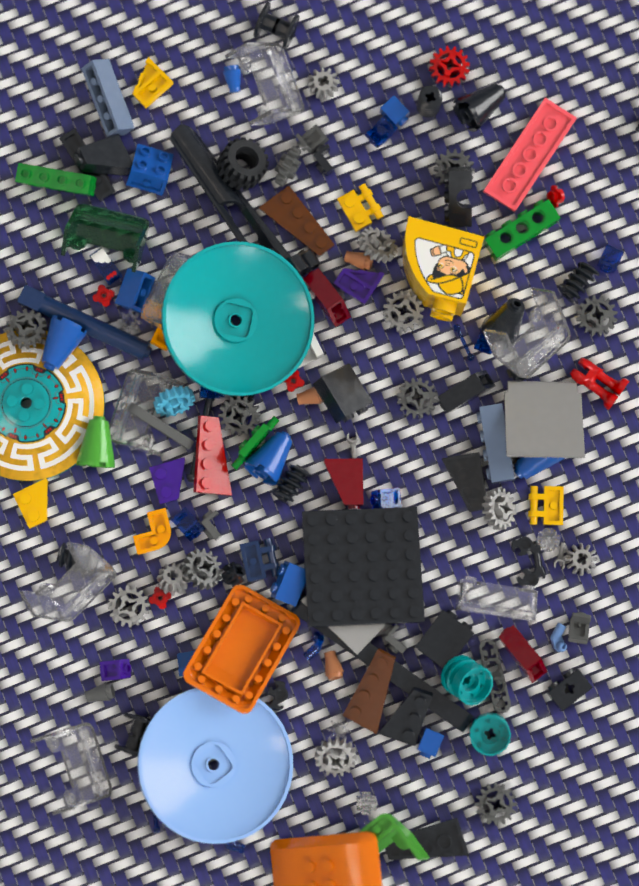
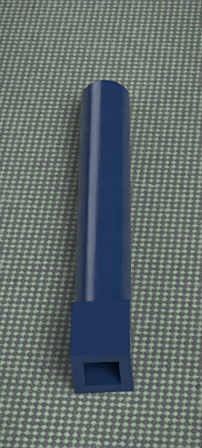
[17,285,152,360]

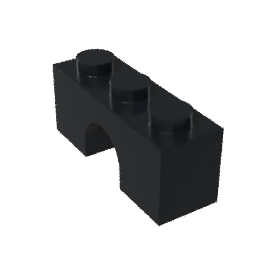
[444,167,472,227]

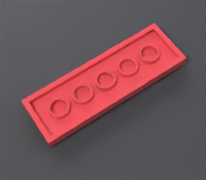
[483,98,577,212]

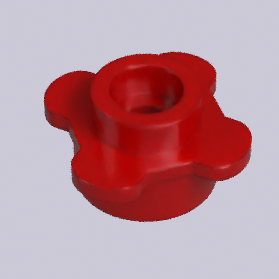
[546,185,565,208]
[93,285,115,307]
[284,370,304,392]
[149,587,172,609]

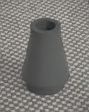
[85,682,115,702]

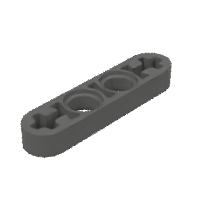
[127,402,194,450]
[479,639,511,713]

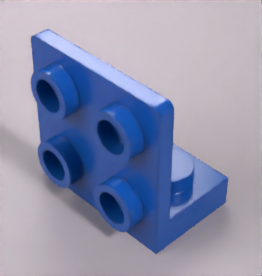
[126,144,174,196]

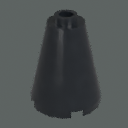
[453,84,506,132]
[482,298,525,348]

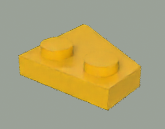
[132,57,174,109]
[13,478,48,529]

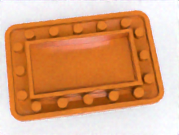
[183,585,300,714]
[270,831,382,886]

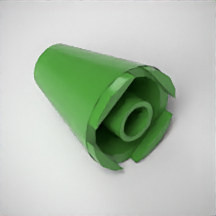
[76,416,115,468]

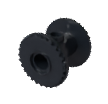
[253,2,300,50]
[114,713,151,756]

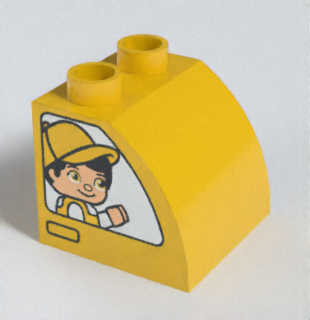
[402,216,484,322]

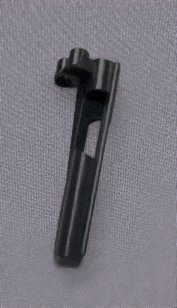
[169,124,321,277]

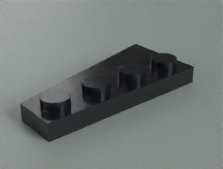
[385,817,469,860]

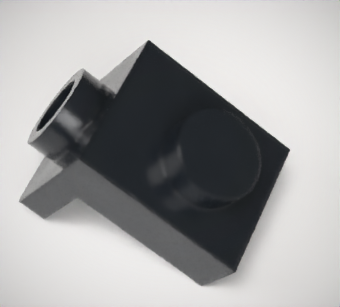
[313,144,333,176]

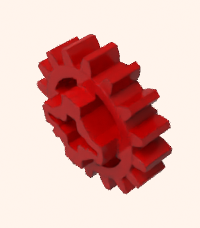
[429,46,470,88]

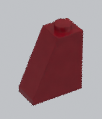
[303,268,351,327]
[324,458,364,510]
[498,625,548,683]

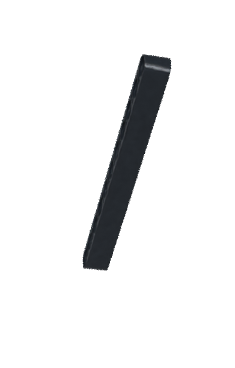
[290,595,474,732]

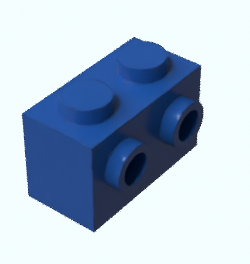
[115,268,156,313]
[270,561,305,607]

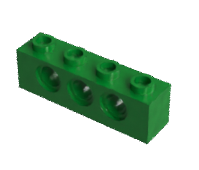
[15,163,97,197]
[483,199,561,262]

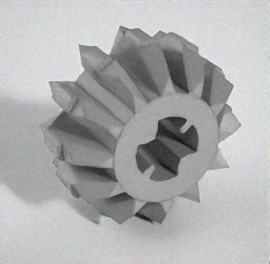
[307,67,339,100]
[564,543,598,576]
[157,562,189,596]

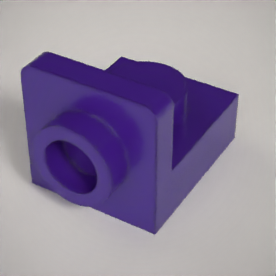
[99,659,132,681]

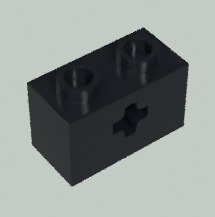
[546,669,593,712]

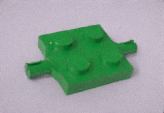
[231,416,279,470]

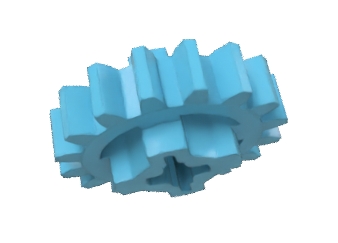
[153,385,196,417]

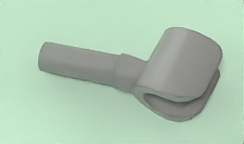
[347,432,358,458]
[553,542,566,570]

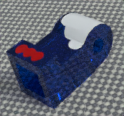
[89,247,123,286]

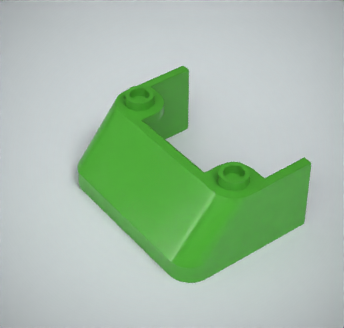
[359,813,430,860]

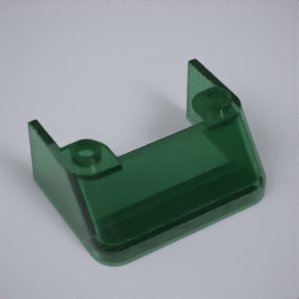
[61,204,150,272]

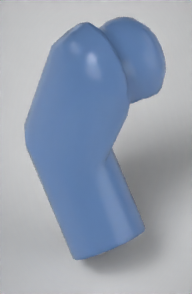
[550,623,567,652]

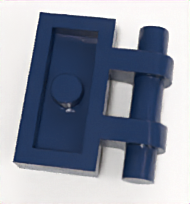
[239,538,280,582]

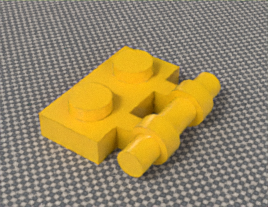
[337,184,384,232]
[528,486,564,525]

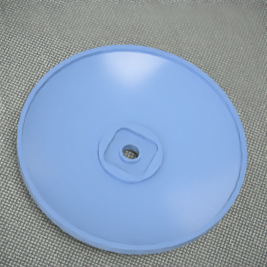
[137,688,293,844]

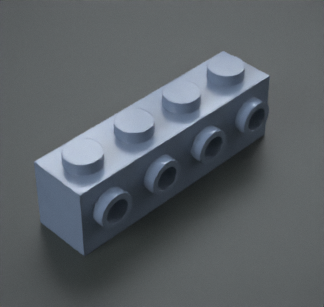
[81,59,135,138]
[476,403,515,484]

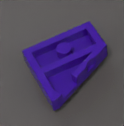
[333,268,385,305]
[149,457,186,505]

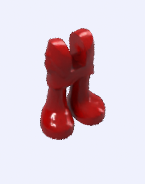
[570,357,630,410]

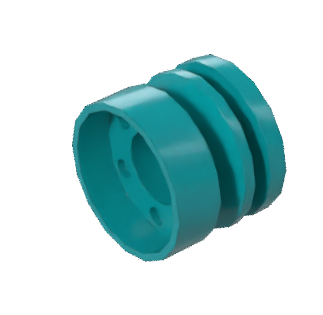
[441,655,493,705]
[470,713,511,756]

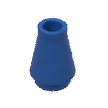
[223,65,241,93]

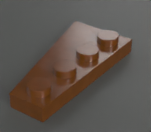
[259,185,335,257]
[343,648,396,734]

